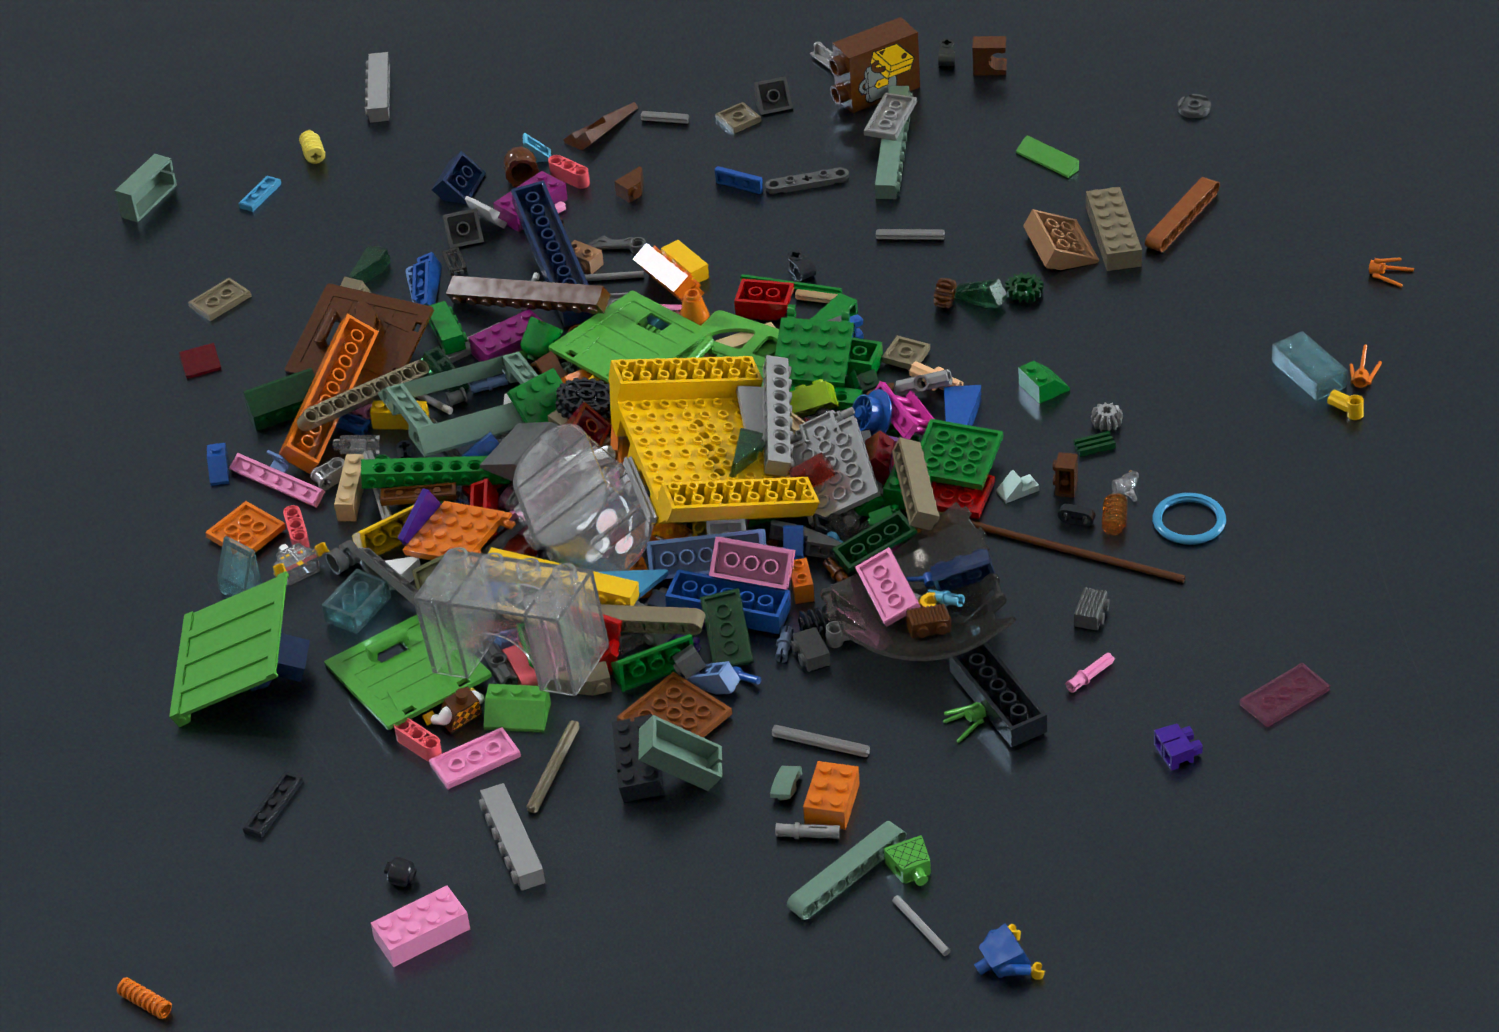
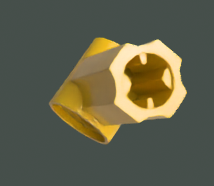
[1327,389,1364,420]

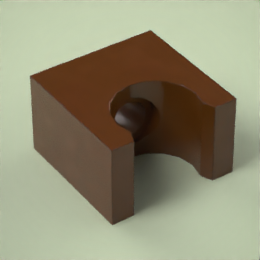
[972,36,1007,75]

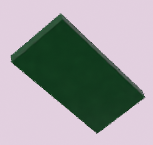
[700,588,754,667]

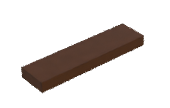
[380,482,457,506]

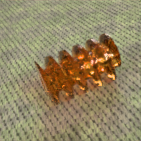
[1102,493,1128,535]

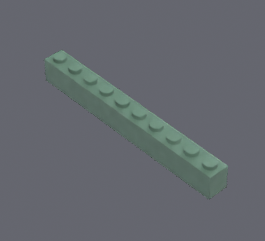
[875,86,913,199]

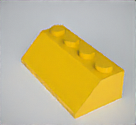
[352,505,414,556]

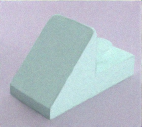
[996,470,1039,503]

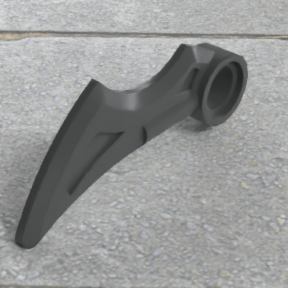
[587,235,646,254]

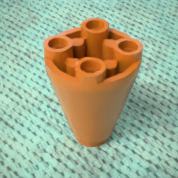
[680,289,710,326]

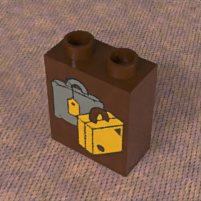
[829,17,920,114]

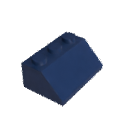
[432,151,486,204]
[930,549,996,591]

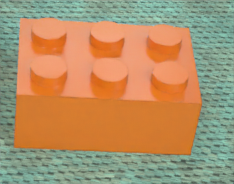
[803,761,860,830]

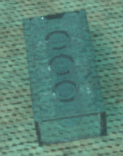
[1272,331,1348,401]

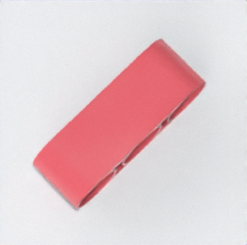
[548,155,590,189]
[283,505,310,555]
[502,643,541,686]
[394,718,442,762]

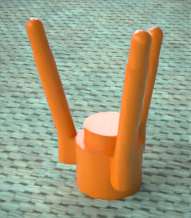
[1369,258,1414,287]
[1349,345,1382,388]

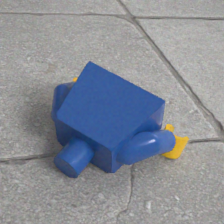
[974,923,1045,980]

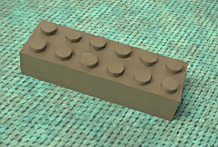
[1086,187,1142,271]

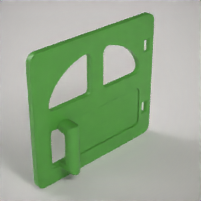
[679,310,779,387]

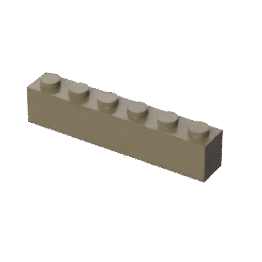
[892,437,940,531]

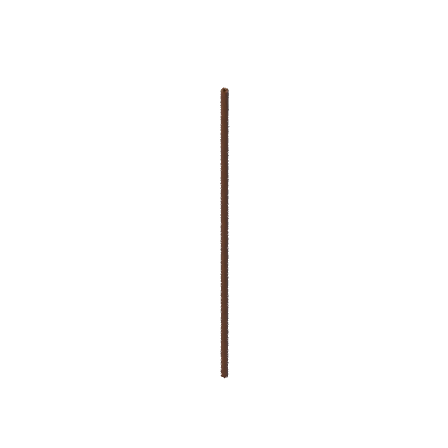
[882,498,1186,583]

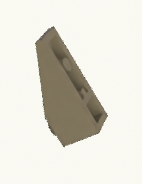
[546,661,612,696]

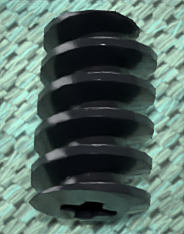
[798,604,842,632]

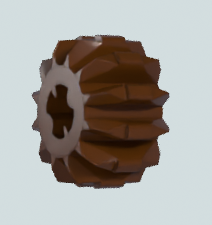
[933,278,957,308]

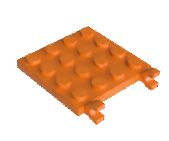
[403,501,516,567]

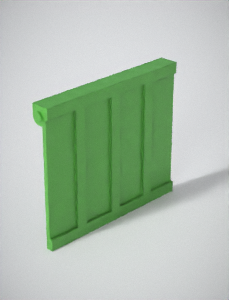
[169,571,289,727]

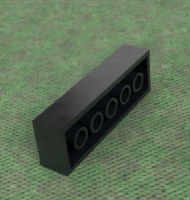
[949,640,1047,747]

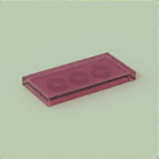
[1240,663,1330,727]

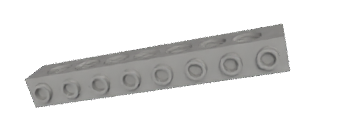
[762,355,794,477]

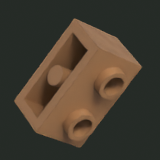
[571,240,604,274]

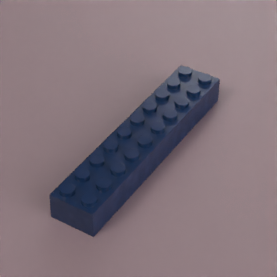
[511,180,596,327]

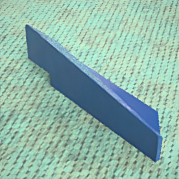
[412,252,442,306]

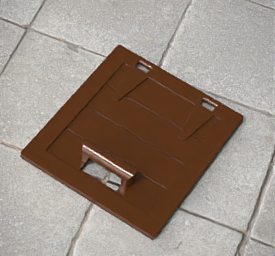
[285,283,434,388]

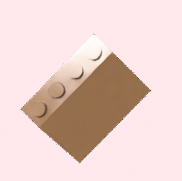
[1023,209,1099,270]

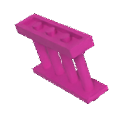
[875,381,934,439]

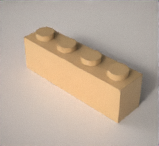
[334,454,364,521]

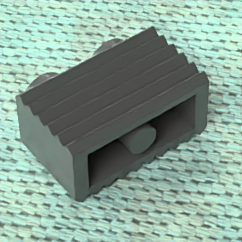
[1074,587,1110,631]
[791,627,830,672]

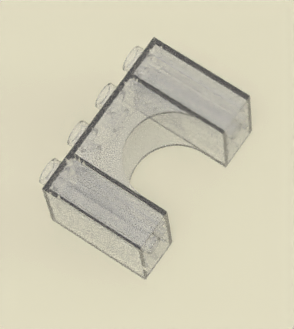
[413,547,609,696]

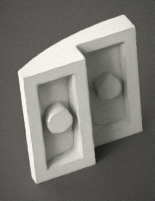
[465,196,507,228]

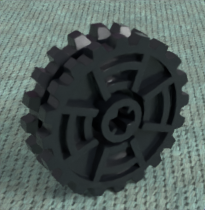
[555,377,611,421]

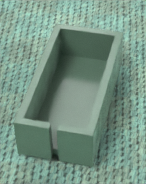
[115,154,177,222]
[639,715,722,791]

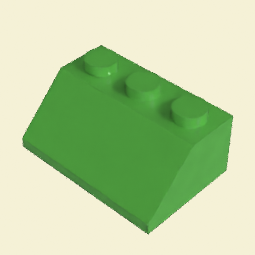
[484,684,551,733]

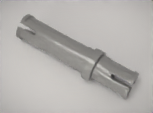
[775,822,840,839]

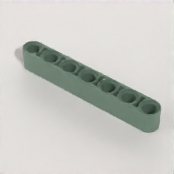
[787,821,907,920]

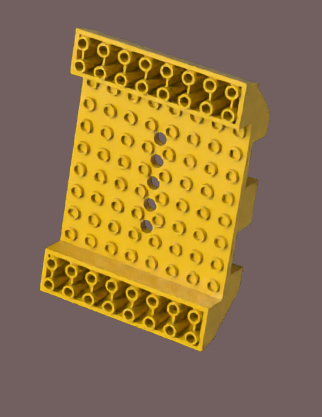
[609,356,820,524]

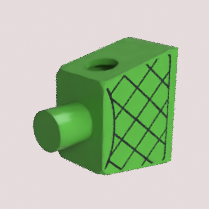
[884,835,931,886]

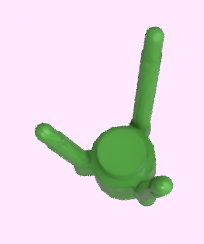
[943,702,986,743]

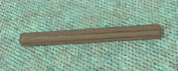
[527,720,580,814]

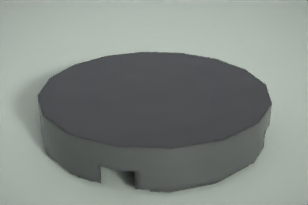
[1177,94,1211,118]

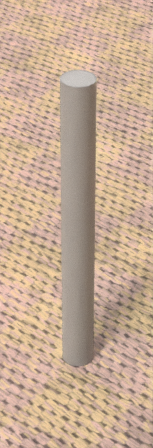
[585,271,644,281]
[892,895,950,956]

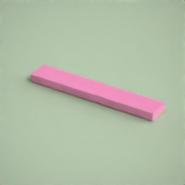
[228,453,325,508]

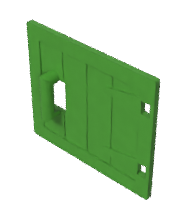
[549,290,711,383]
[324,612,492,730]

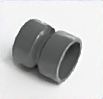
[325,540,362,574]

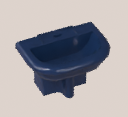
[249,628,310,692]

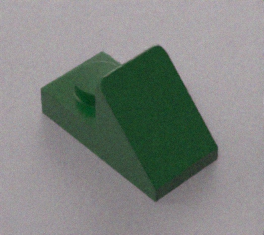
[844,369,879,394]

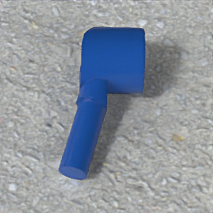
[907,572,935,587]

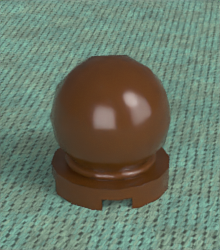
[503,146,539,187]

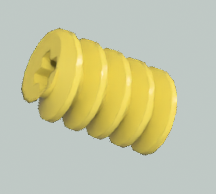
[299,130,326,164]

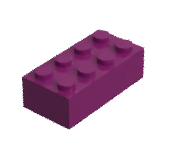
[493,171,568,232]
[469,309,542,362]

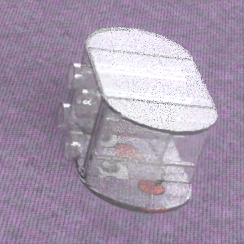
[513,424,652,572]

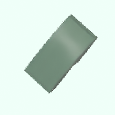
[770,766,802,800]

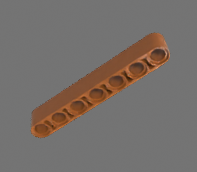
[1145,177,1220,252]

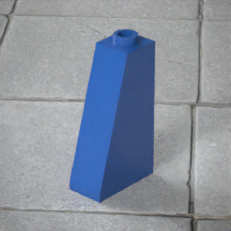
[944,385,982,426]

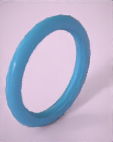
[1152,493,1226,545]

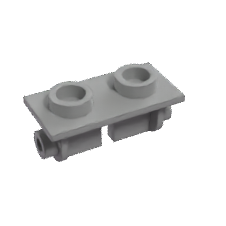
[810,42,833,68]

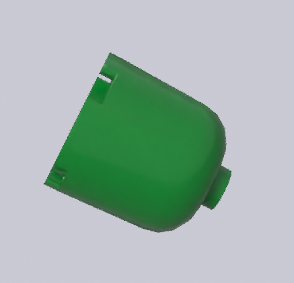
[520,316,564,361]

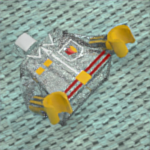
[273,542,329,586]

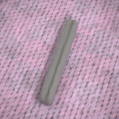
[876,229,945,240]

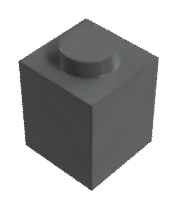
[672,644,707,679]

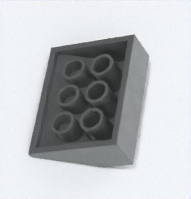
[480,422,567,484]

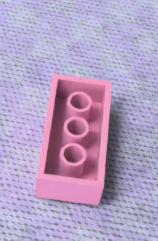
[709,537,796,590]
[371,886,470,967]

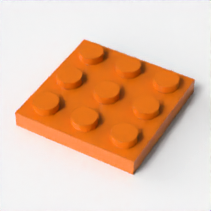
[205,501,286,560]

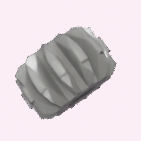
[1091,402,1123,432]

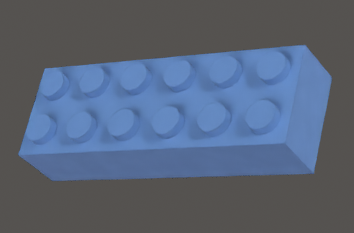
[646,529,767,579]

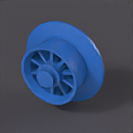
[850,389,892,436]

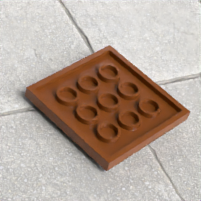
[617,672,732,738]

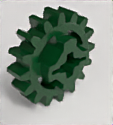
[1005,272,1044,303]

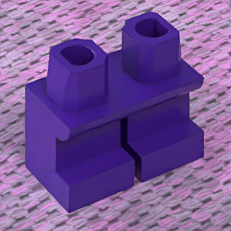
[1154,723,1203,771]

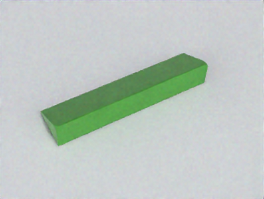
[1016,135,1079,178]

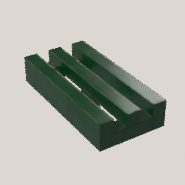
[1074,431,1116,457]

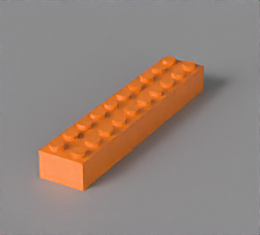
[279,314,379,474]

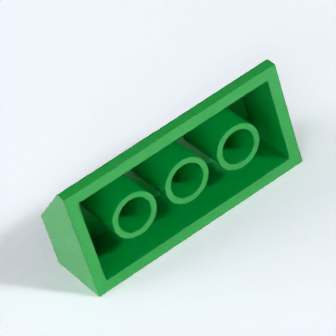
[611,634,694,692]

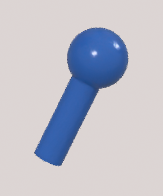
[733,666,761,685]

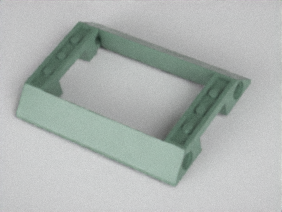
[378,352,538,457]

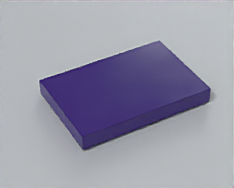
[398,488,441,546]

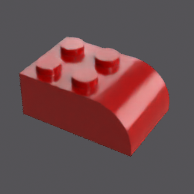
[734,279,794,320]

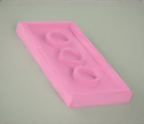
[855,547,921,627]
[429,727,521,790]

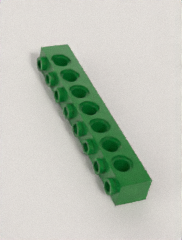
[361,456,513,489]

